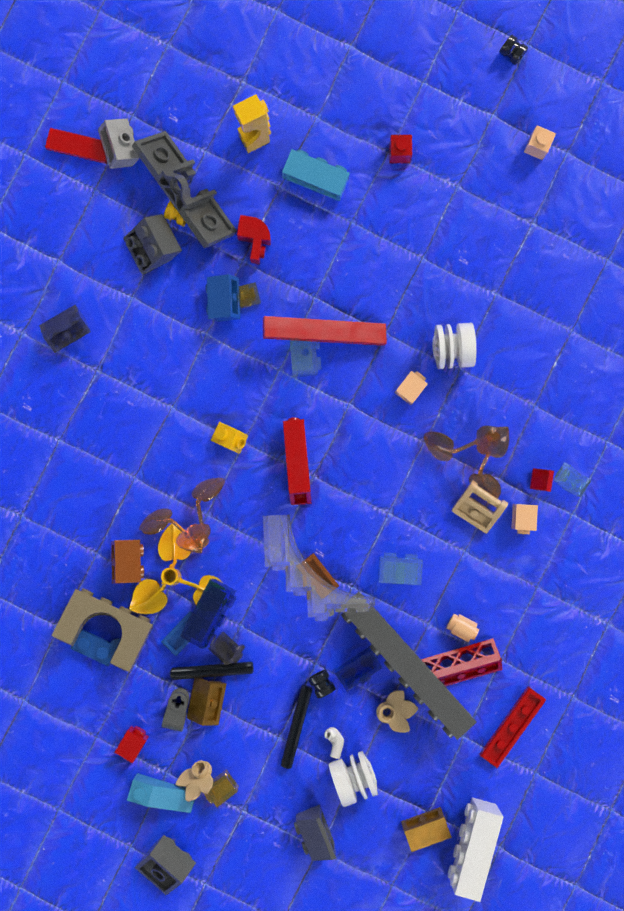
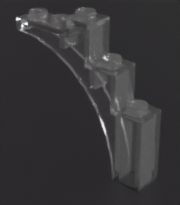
[263,514,375,621]

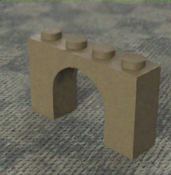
[51,588,153,673]

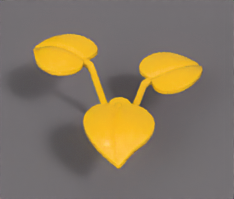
[129,523,229,614]

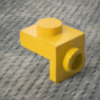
[211,422,248,454]

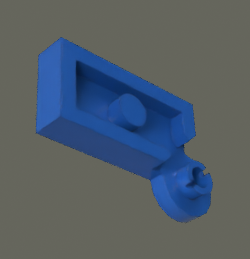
[70,629,121,666]

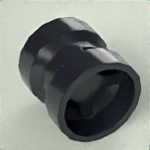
[499,34,529,65]
[308,669,336,698]

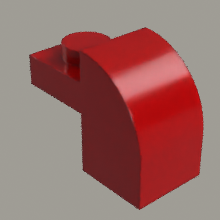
[237,215,271,264]

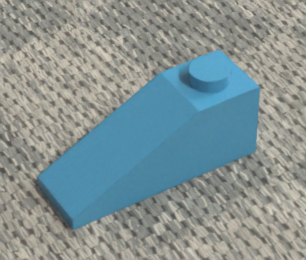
[127,773,195,813]

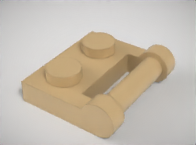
[451,480,508,534]

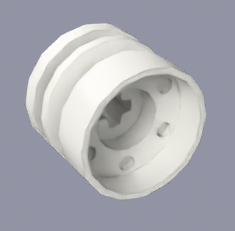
[432,323,476,369]
[329,751,378,807]

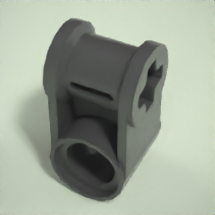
[162,688,189,732]

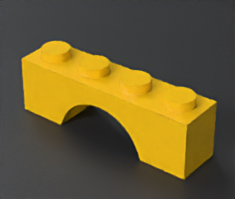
[233,94,271,153]

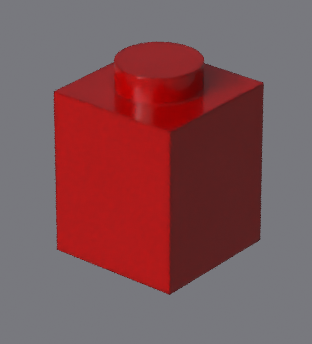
[389,135,412,163]
[114,726,149,763]

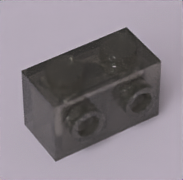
[39,305,91,353]

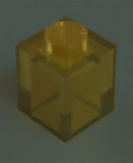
[204,769,239,807]

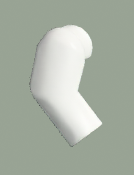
[324,727,344,759]

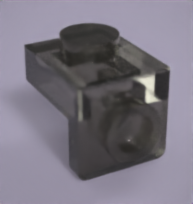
[208,632,245,665]

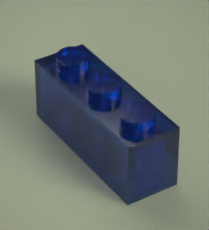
[180,579,236,649]

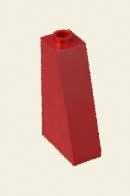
[283,417,312,505]

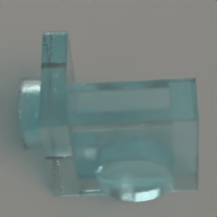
[553,462,591,497]

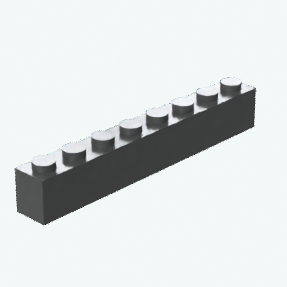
[340,591,477,740]

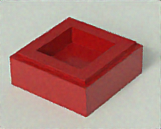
[530,468,554,492]

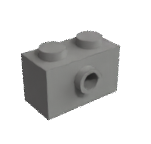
[98,118,140,169]

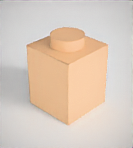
[524,126,556,160]
[394,371,428,405]
[511,504,538,534]

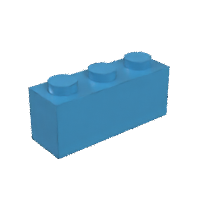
[282,149,350,201]

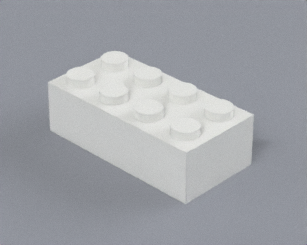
[448,797,503,902]

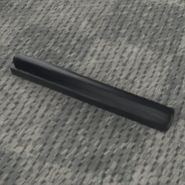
[170,662,254,680]
[281,685,312,769]

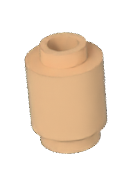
[446,614,479,642]

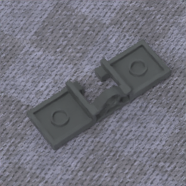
[132,131,237,249]

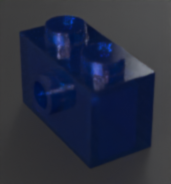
[335,647,383,691]

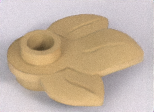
[376,690,418,733]
[175,760,213,802]

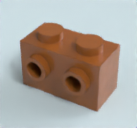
[111,540,144,584]

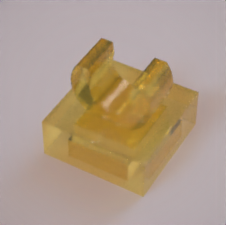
[239,282,261,309]

